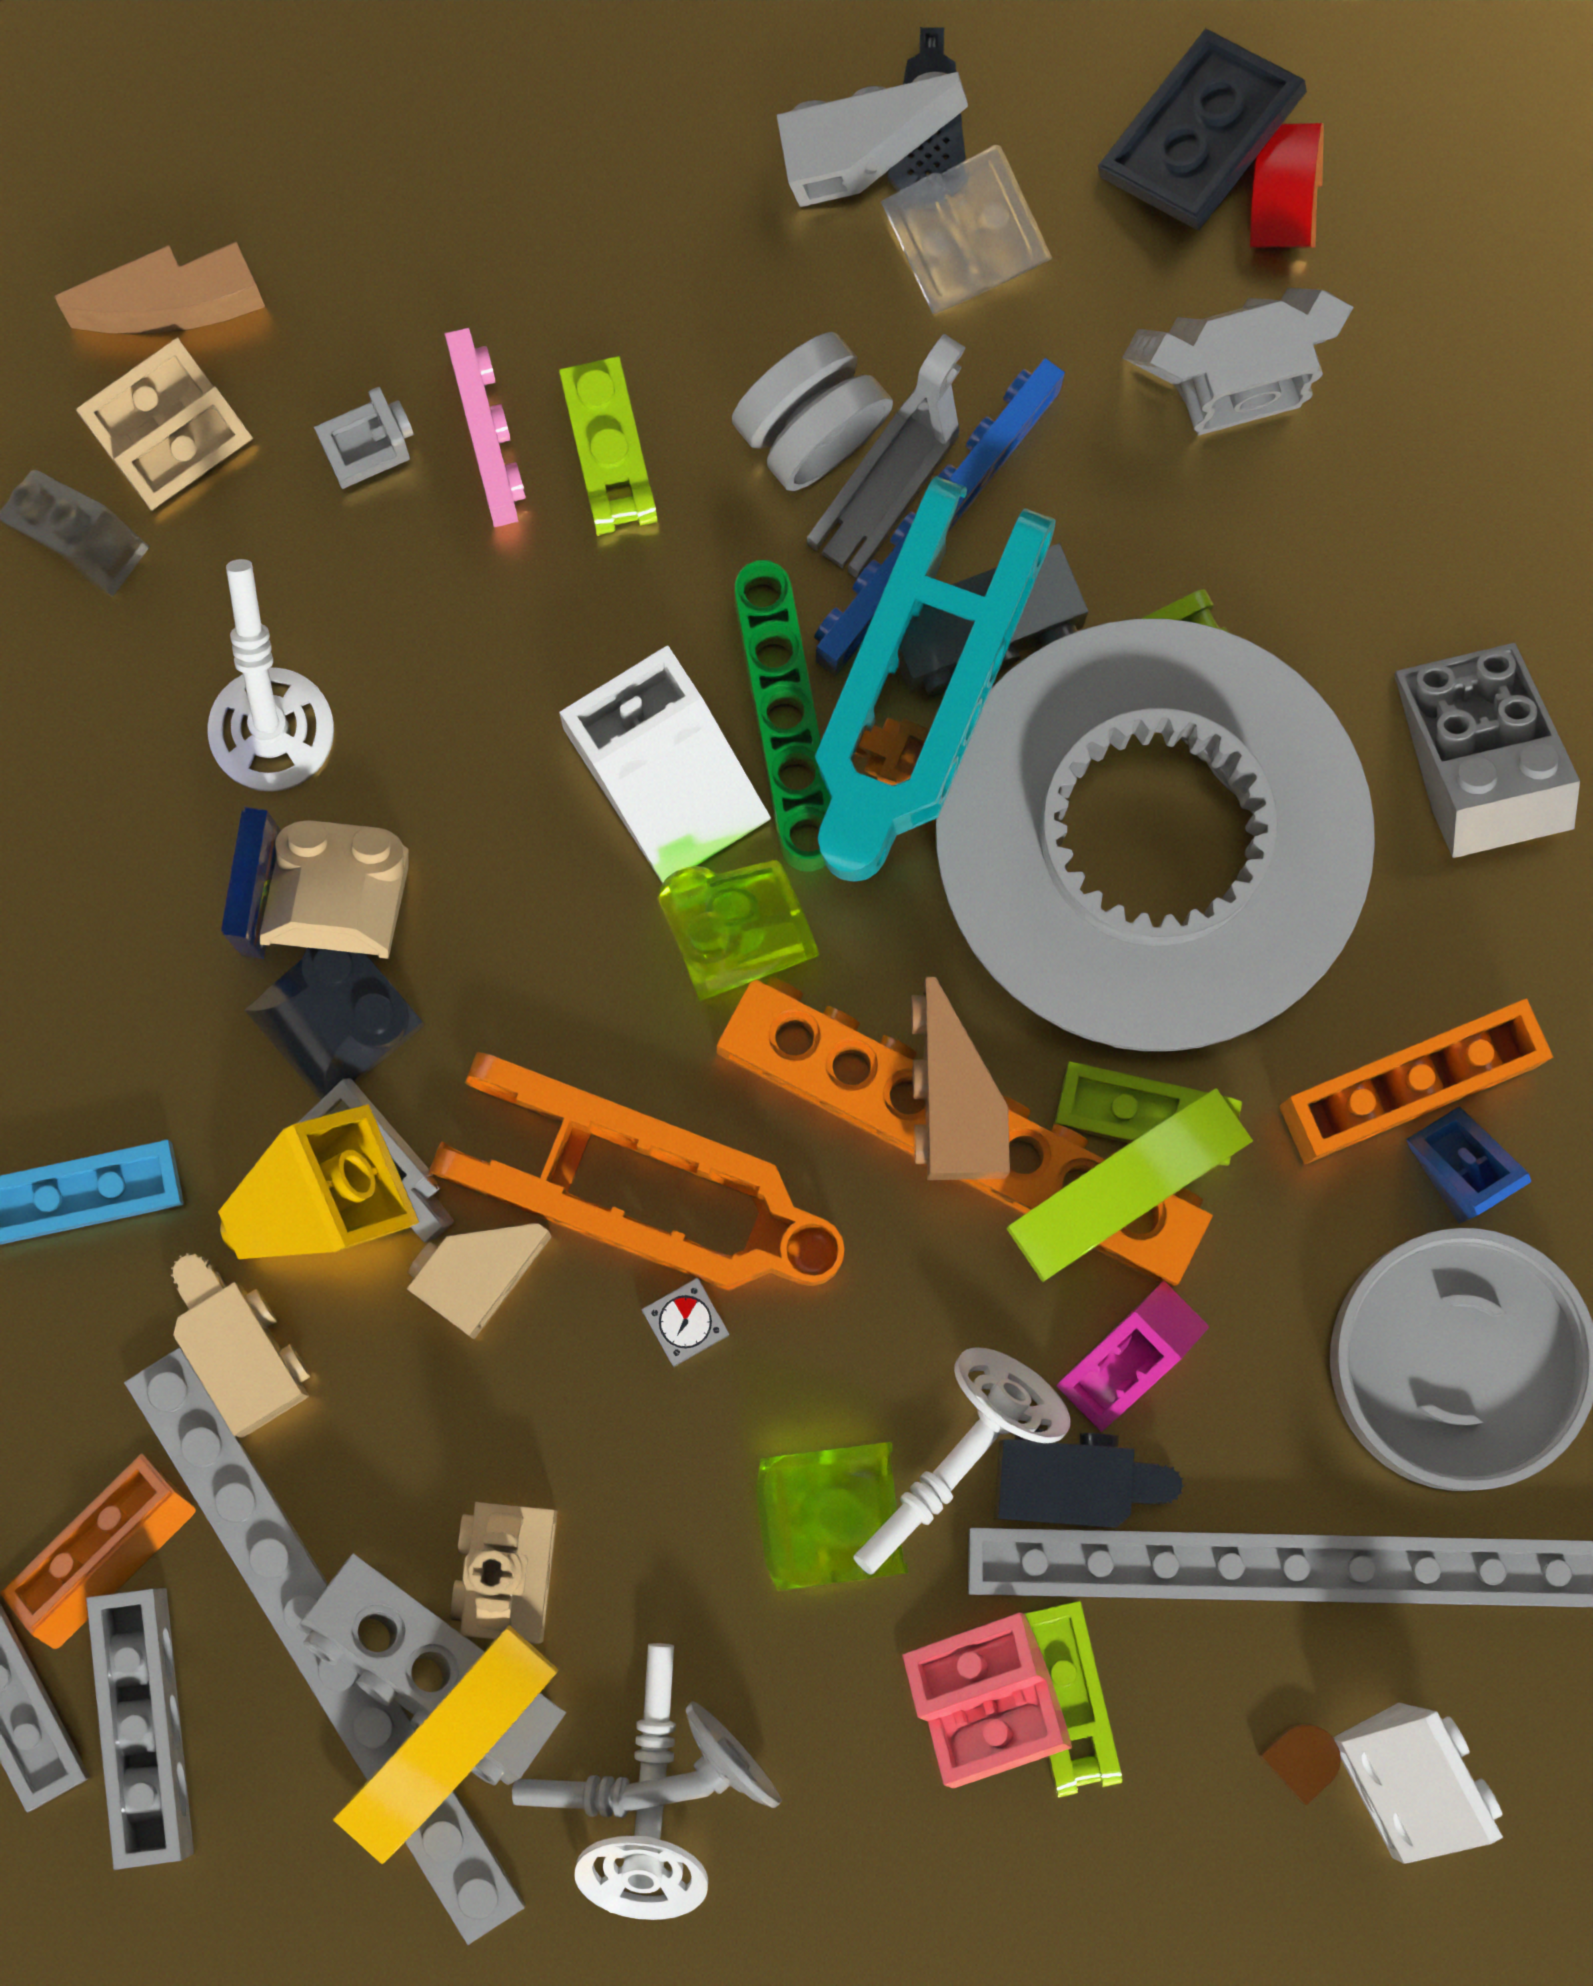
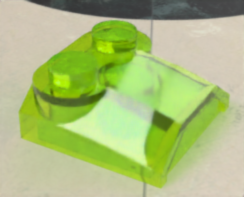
[657,860,819,1001]
[756,1442,908,1590]

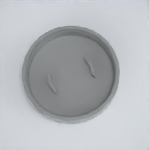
[1330,1228,1593,1491]

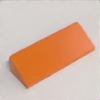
[0,1453,196,1649]

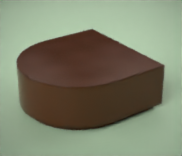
[1258,1724,1341,1806]

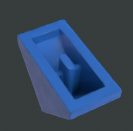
[1406,1106,1532,1224]

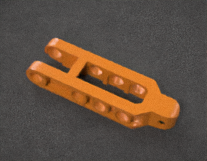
[429,1052,845,1291]

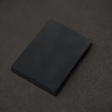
[1098,28,1307,231]

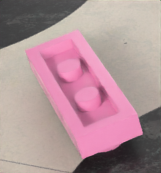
[445,328,526,527]

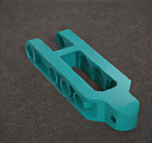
[815,476,1056,882]

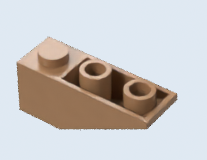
[911,977,1010,1180]

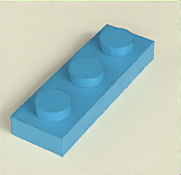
[0,1140,184,1245]

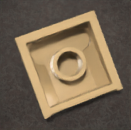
[260,820,409,959]

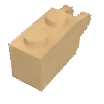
[171,1253,311,1438]

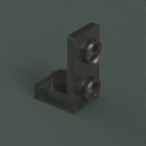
[0,469,150,596]

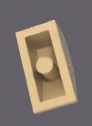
[407,1223,552,1339]

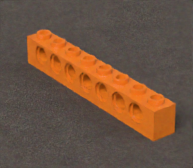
[717,977,1213,1288]

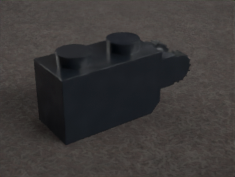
[994,1429,1184,1528]

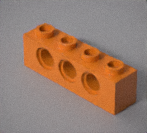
[1279,998,1553,1165]

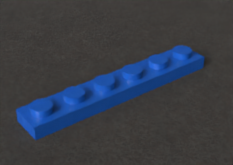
[814,358,1065,677]

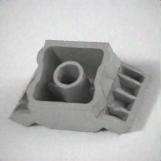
[1122,288,1354,436]

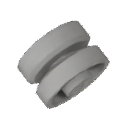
[732,332,893,491]

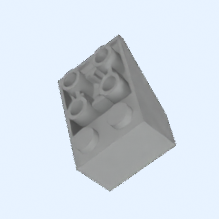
[1395,643,1580,858]

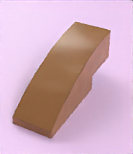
[54,242,265,334]

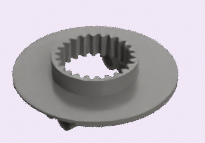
[935,619,1375,1051]

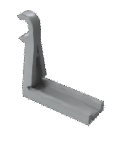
[807,334,966,578]

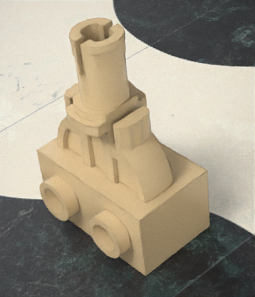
[451,1502,558,1643]

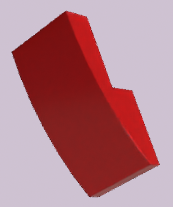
[1250,123,1324,249]

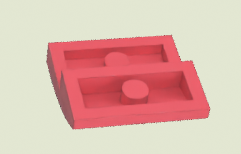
[902,1613,1073,1789]

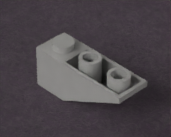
[777,72,968,207]

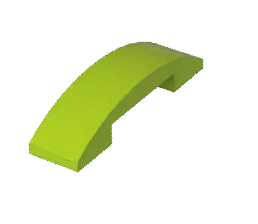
[1006,1088,1253,1282]

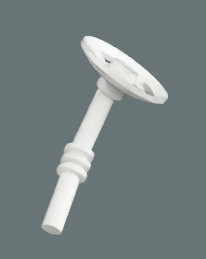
[208,559,334,791]
[853,1347,1070,1575]
[575,1643,708,1920]

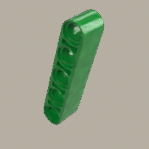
[735,560,831,871]

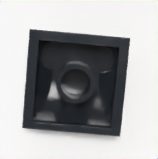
[244,947,425,1100]

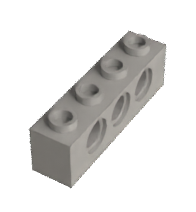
[297,1554,566,1785]
[87,1588,194,1870]

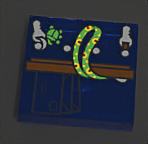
[221,807,281,959]

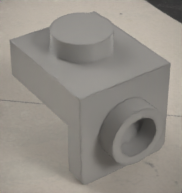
[314,386,414,489]

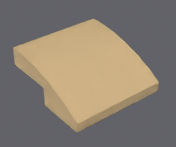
[76,337,253,511]

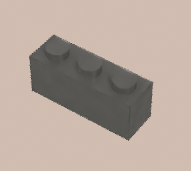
[898,543,1089,695]

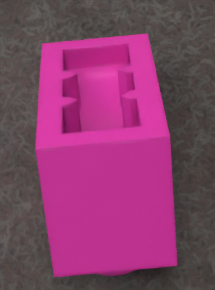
[1056,1281,1209,1432]

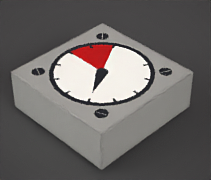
[642,1278,730,1367]

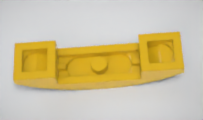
[333,1625,559,1864]

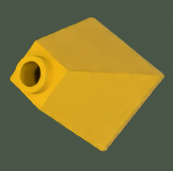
[218,1104,419,1259]

